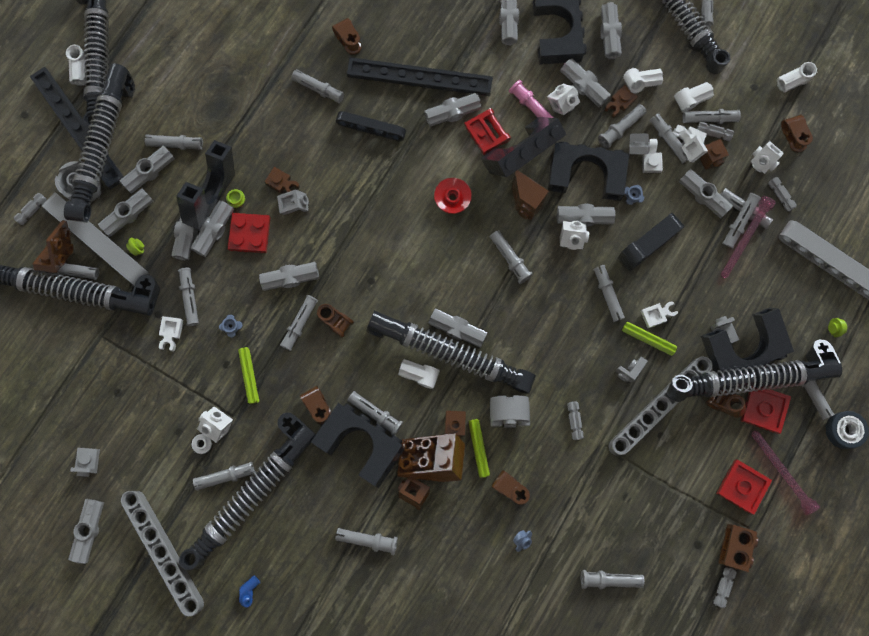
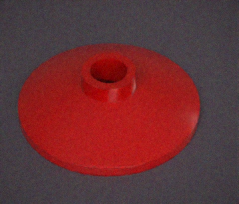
[434,178,472,214]

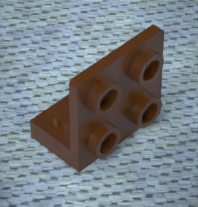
[32,220,74,273]

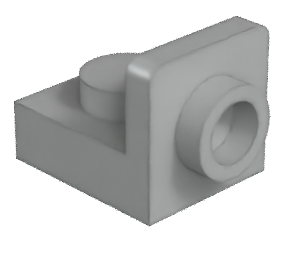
[629,134,649,154]
[277,190,309,215]
[711,316,739,343]
[615,357,647,382]
[70,448,100,477]

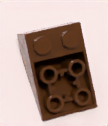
[397,433,465,482]

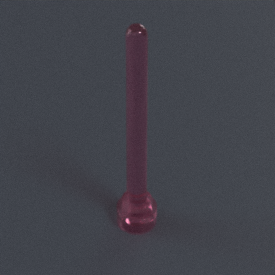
[721,196,776,278]
[752,431,820,515]

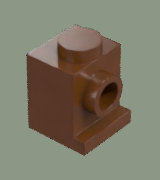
[398,478,430,511]

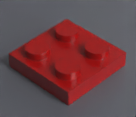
[228,213,271,253]
[741,386,791,434]
[716,459,772,515]

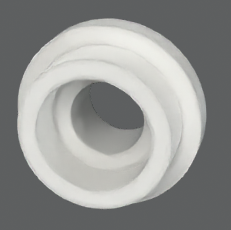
[192,434,212,454]

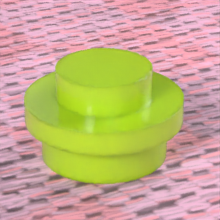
[226,189,245,208]
[126,238,144,256]
[828,318,847,337]

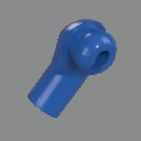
[239,575,260,608]

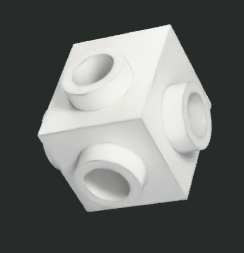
[547,84,580,115]
[750,141,784,174]
[560,221,589,250]
[197,407,233,443]

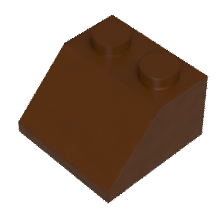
[512,170,549,221]

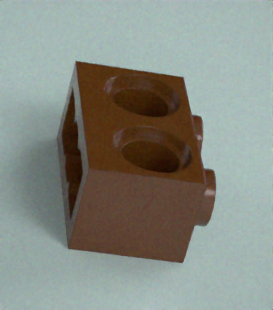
[718,524,758,572]

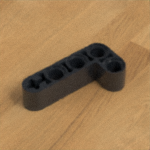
[617,212,685,271]

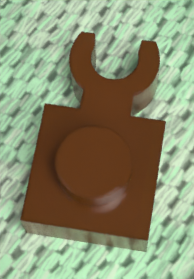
[605,85,637,118]
[264,167,300,193]

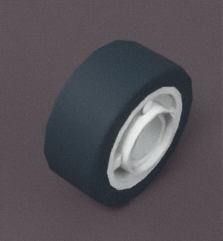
[826,411,869,449]

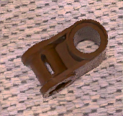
[332,18,361,55]
[781,115,813,153]
[317,304,354,338]
[300,386,331,425]
[705,390,746,418]
[491,470,530,504]

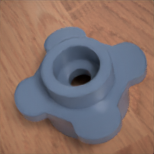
[625,185,644,205]
[219,315,243,338]
[513,531,532,552]

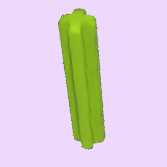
[622,322,677,356]
[238,347,259,404]
[469,419,490,478]

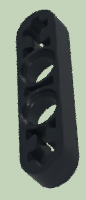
[335,111,406,141]

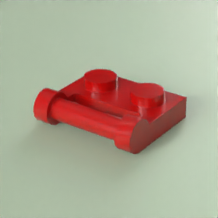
[464,108,511,155]

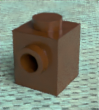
[700,139,729,170]
[445,411,466,439]

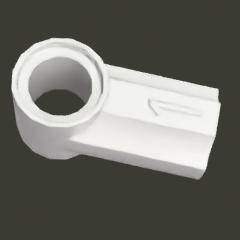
[66,45,89,85]
[777,62,817,93]
[623,68,663,93]
[674,82,714,112]
[398,359,440,389]

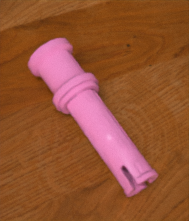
[509,80,554,118]

